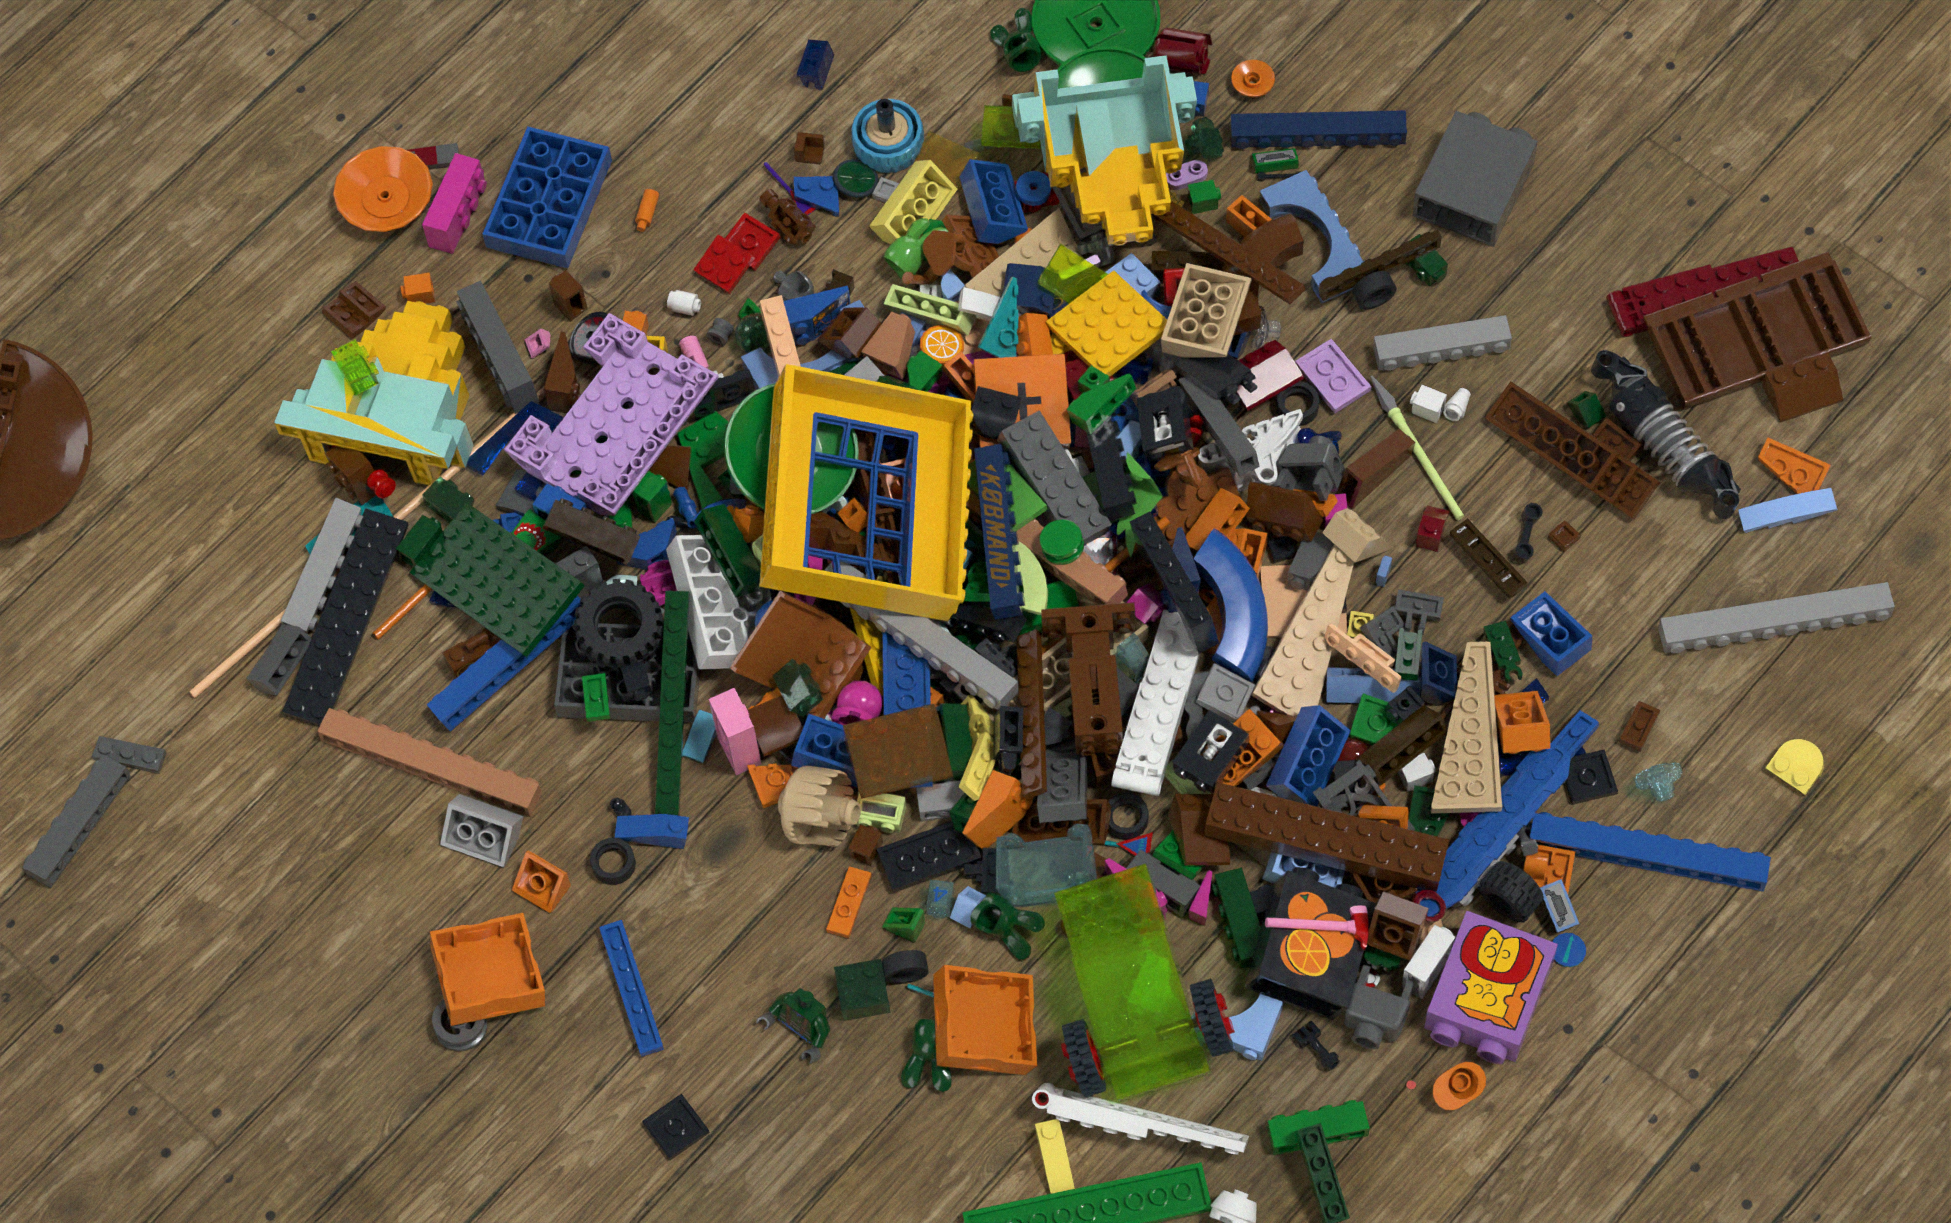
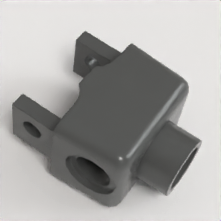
[1274,436,1345,501]
[1344,965,1414,1049]

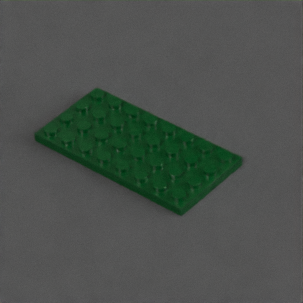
[409,503,585,658]

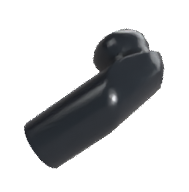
[610,797,632,829]

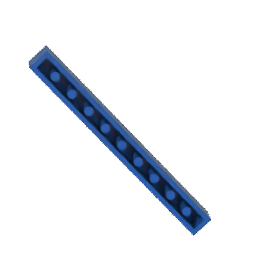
[1529,812,1771,892]

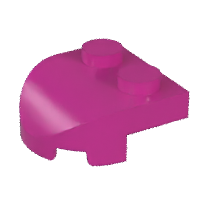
[640,560,677,606]

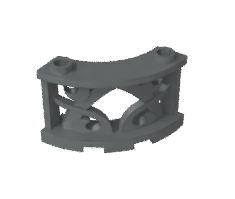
[1313,760,1415,831]

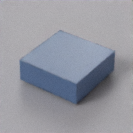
[1376,556,1392,587]

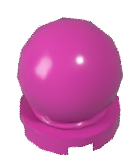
[831,681,882,736]

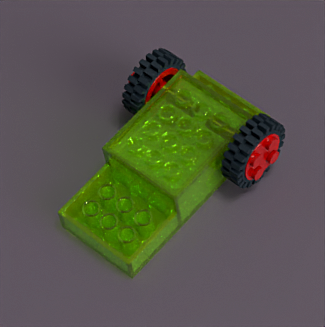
[1054,863,1235,1102]

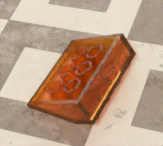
[843,704,953,799]

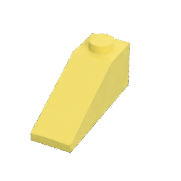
[1035,1119,1075,1194]

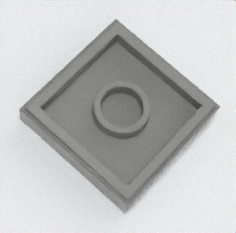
[1195,663,1255,723]

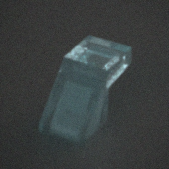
[1117,633,1150,684]

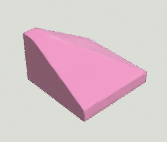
[525,329,551,359]

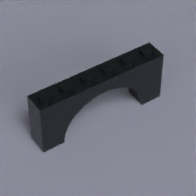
[1130,511,1219,654]

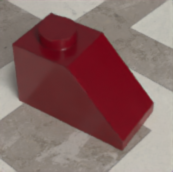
[1416,505,1449,552]

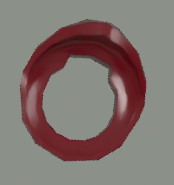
[1412,890,1446,923]

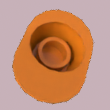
[1432,1062,1486,1110]

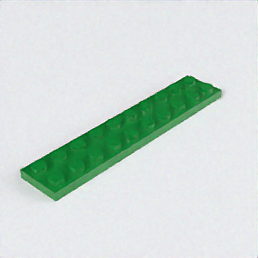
[962,1162,1212,1223]

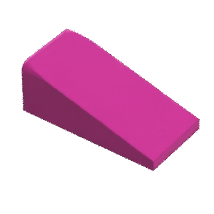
[1189,870,1212,925]

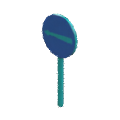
[1553,933,1586,967]

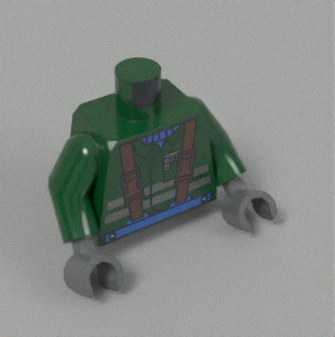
[756,988,830,1064]

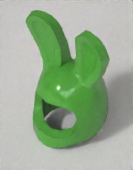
[883,218,948,280]

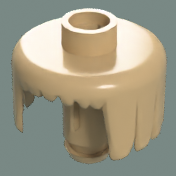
[778,765,861,847]

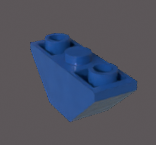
[616,518,677,570]

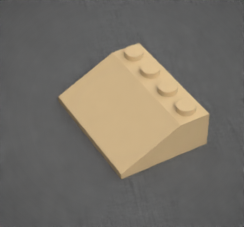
[1161,263,1252,357]

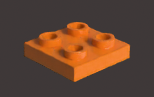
[1523,845,1575,894]

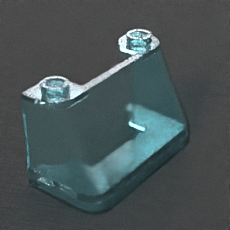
[996,824,1098,907]

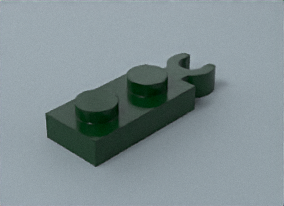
[1483,620,1523,683]

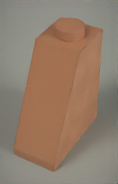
[861,312,915,379]

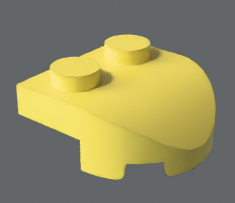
[1766,739,1824,795]

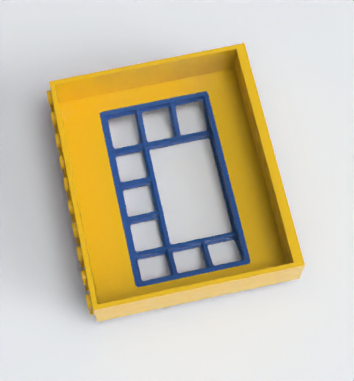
[759,364,973,622]

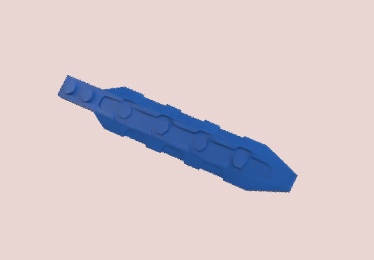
[1416,710,1599,917]

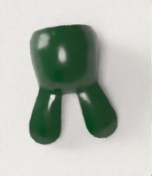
[990,8,1042,72]
[970,893,1045,960]
[901,1019,952,1092]

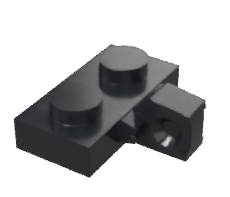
[964,848,1007,896]

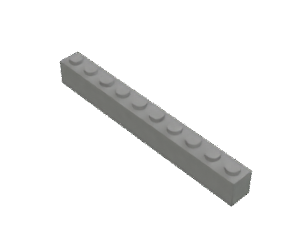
[824,562,1018,710]
[1658,582,1895,653]

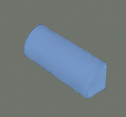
[1326,668,1421,704]

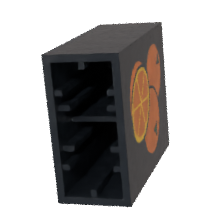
[1244,867,1376,1020]

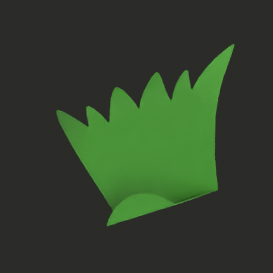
[1082,452,1163,557]

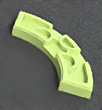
[1015,542,1048,615]

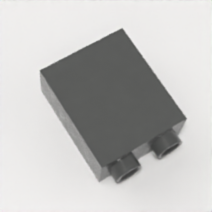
[1412,111,1538,247]

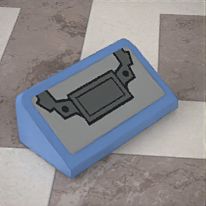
[1540,879,1579,933]

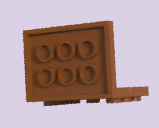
[730,590,872,719]

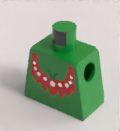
[511,509,562,556]

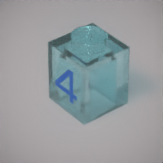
[926,880,955,919]

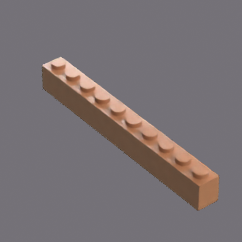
[966,485,1128,605]
[317,708,542,817]

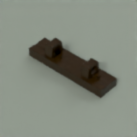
[1450,518,1528,599]

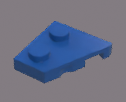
[793,176,839,217]

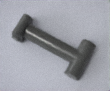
[1517,824,1538,856]

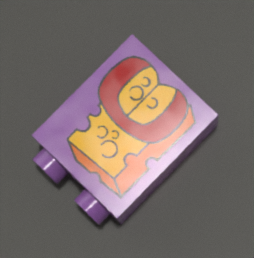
[1424,911,1558,1064]

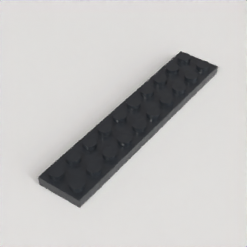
[282,508,409,727]

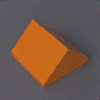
[512,850,571,913]

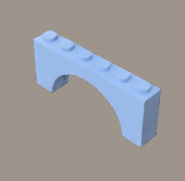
[1127,952,1283,1061]

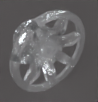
[1250,305,1281,352]

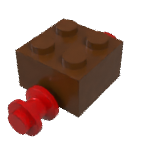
[325,445,396,505]

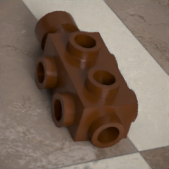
[759,189,816,244]

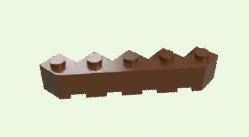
[745,498,883,581]

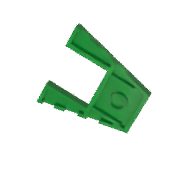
[677,411,728,509]

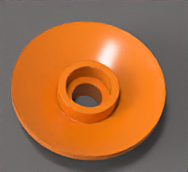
[1231,60,1275,98]

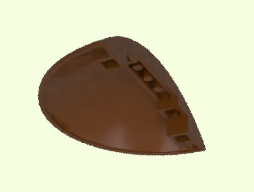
[0,339,93,541]

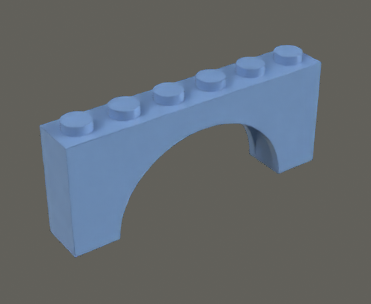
[1259,170,1365,303]
[741,300,864,390]

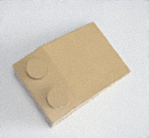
[1323,508,1392,562]

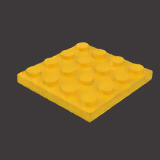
[1046,270,1167,377]

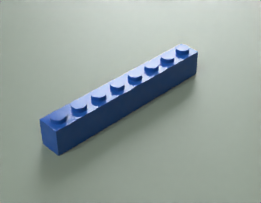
[427,595,581,731]

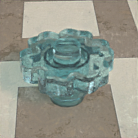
[1634,762,1683,801]

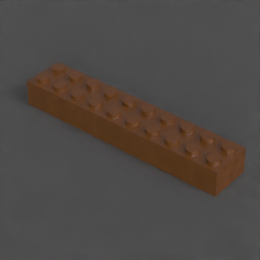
[1204,782,1449,893]

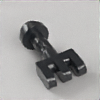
[1292,1021,1340,1071]

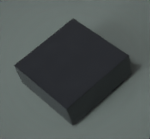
[1267,536,1296,563]

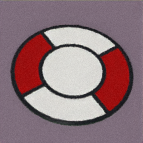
[1366,969,1380,988]

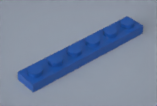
[599,920,664,1057]

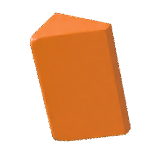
[1358,805,1408,829]

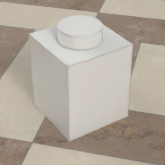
[1410,385,1447,423]
[1397,753,1436,792]

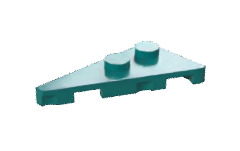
[978,277,1018,358]

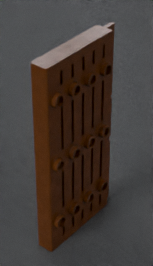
[1643,251,1871,409]

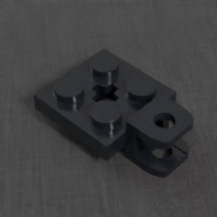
[694,369,755,417]

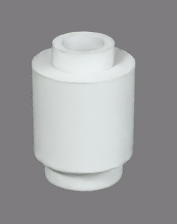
[667,290,701,316]

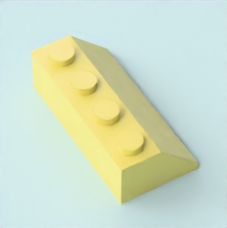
[869,160,957,245]

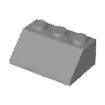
[440,794,523,867]

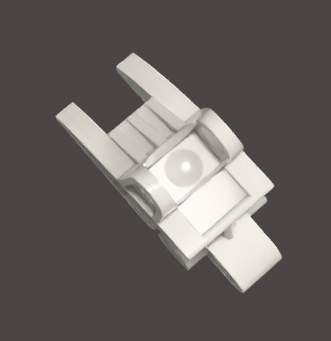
[1198,409,1303,492]

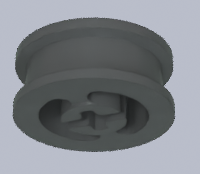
[432,999,487,1051]

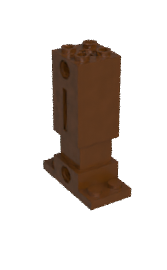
[1041,602,1135,756]

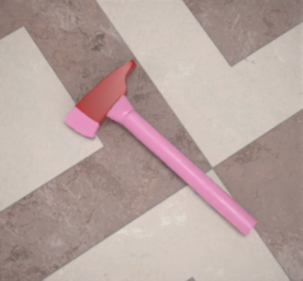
[1265,906,1368,950]

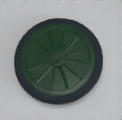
[833,159,879,198]

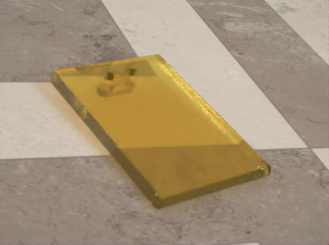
[913,131,979,189]

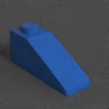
[614,814,689,849]

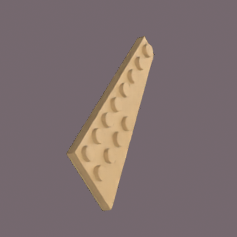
[1251,544,1354,716]
[1431,642,1502,813]

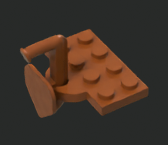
[902,215,999,285]
[1151,447,1241,541]

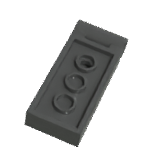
[1037,739,1087,823]

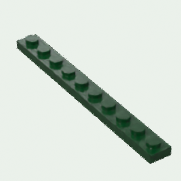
[655,591,690,816]

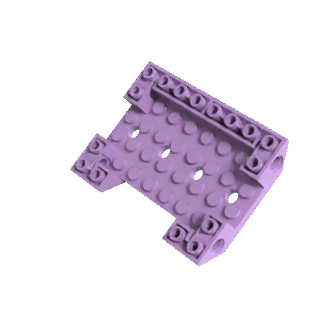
[504,313,719,516]

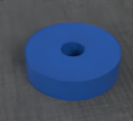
[1016,171,1051,206]

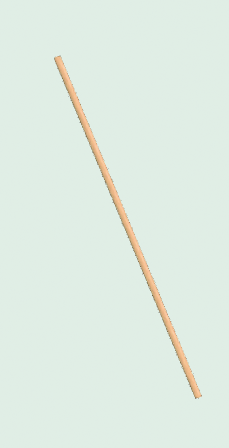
[189,387,546,698]

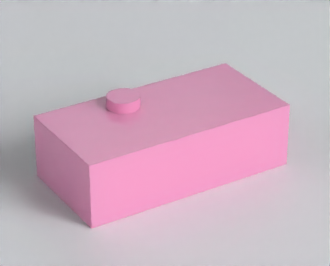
[709,688,761,775]

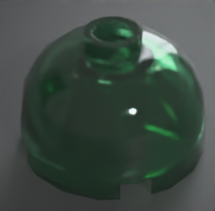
[735,312,771,354]

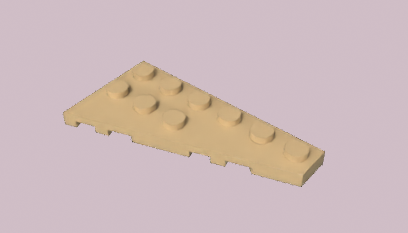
[964,208,1083,297]

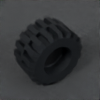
[1478,861,1544,923]

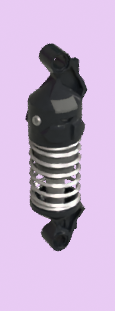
[1591,350,1741,519]

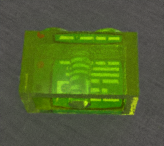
[331,339,379,396]

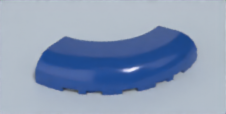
[1193,528,1268,683]

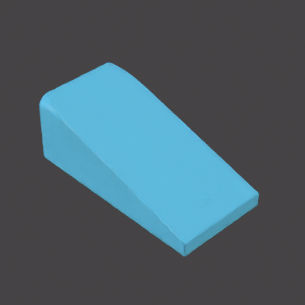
[682,710,716,763]

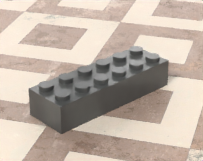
[456,281,540,414]
[997,410,1112,545]

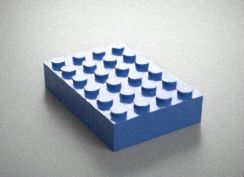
[483,126,612,269]

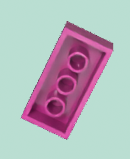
[422,153,487,254]

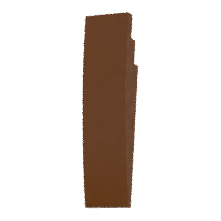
[1485,381,1661,520]

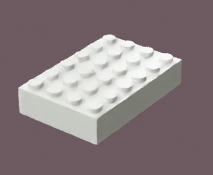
[666,535,771,669]

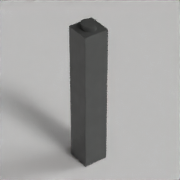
[1179,377,1260,476]

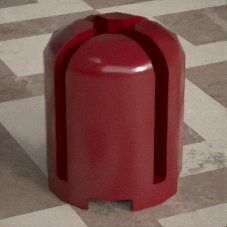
[1153,27,1212,76]

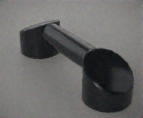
[1513,503,1543,562]

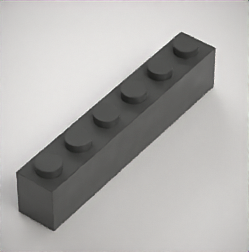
[23,754,131,888]

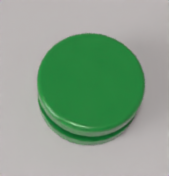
[1040,519,1084,565]

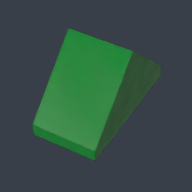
[882,907,925,943]

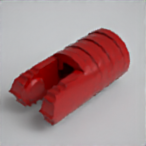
[1190,415,1204,447]

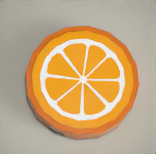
[920,325,964,367]

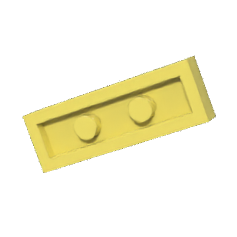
[959,732,996,801]

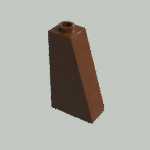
[1336,429,1416,509]

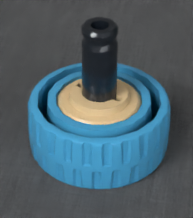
[852,98,924,173]

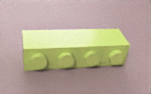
[884,284,976,336]

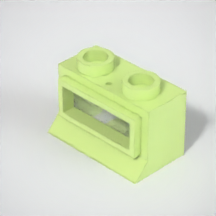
[857,788,906,833]

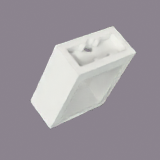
[1402,925,1455,999]

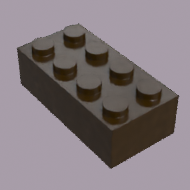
[542,498,640,564]

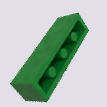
[1267,1100,1370,1155]

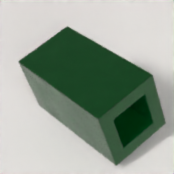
[1406,234,1448,287]
[396,515,443,567]

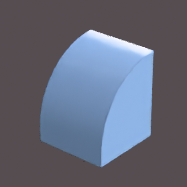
[941,269,965,302]
[950,886,986,928]

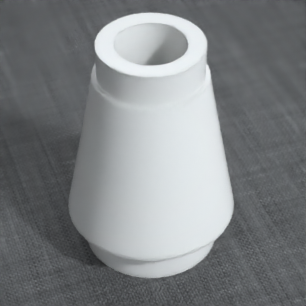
[1443,388,1471,421]

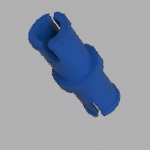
[673,487,697,528]

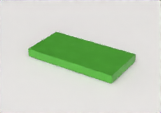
[967,460,1048,531]

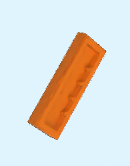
[826,866,872,939]

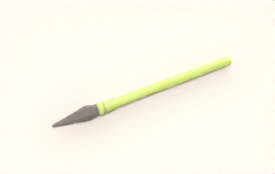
[1370,376,1464,520]

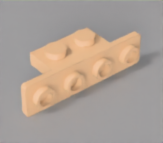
[1324,623,1401,693]

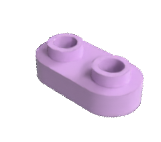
[1166,160,1208,190]

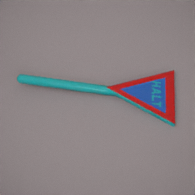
[1105,832,1153,856]

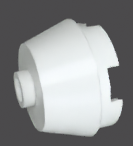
[1209,1189,1257,1223]

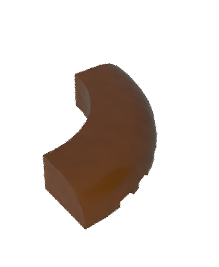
[1221,213,1304,335]

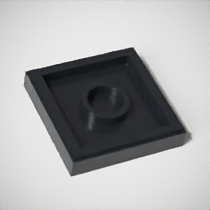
[1565,749,1618,805]
[642,1093,710,1161]

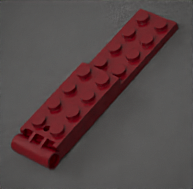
[1606,246,1799,337]

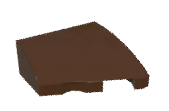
[648,446,692,492]

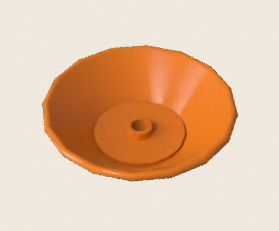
[333,146,433,232]

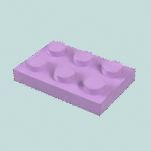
[1295,339,1371,413]

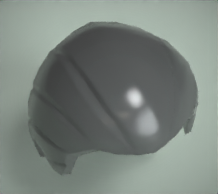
[773,270,814,301]

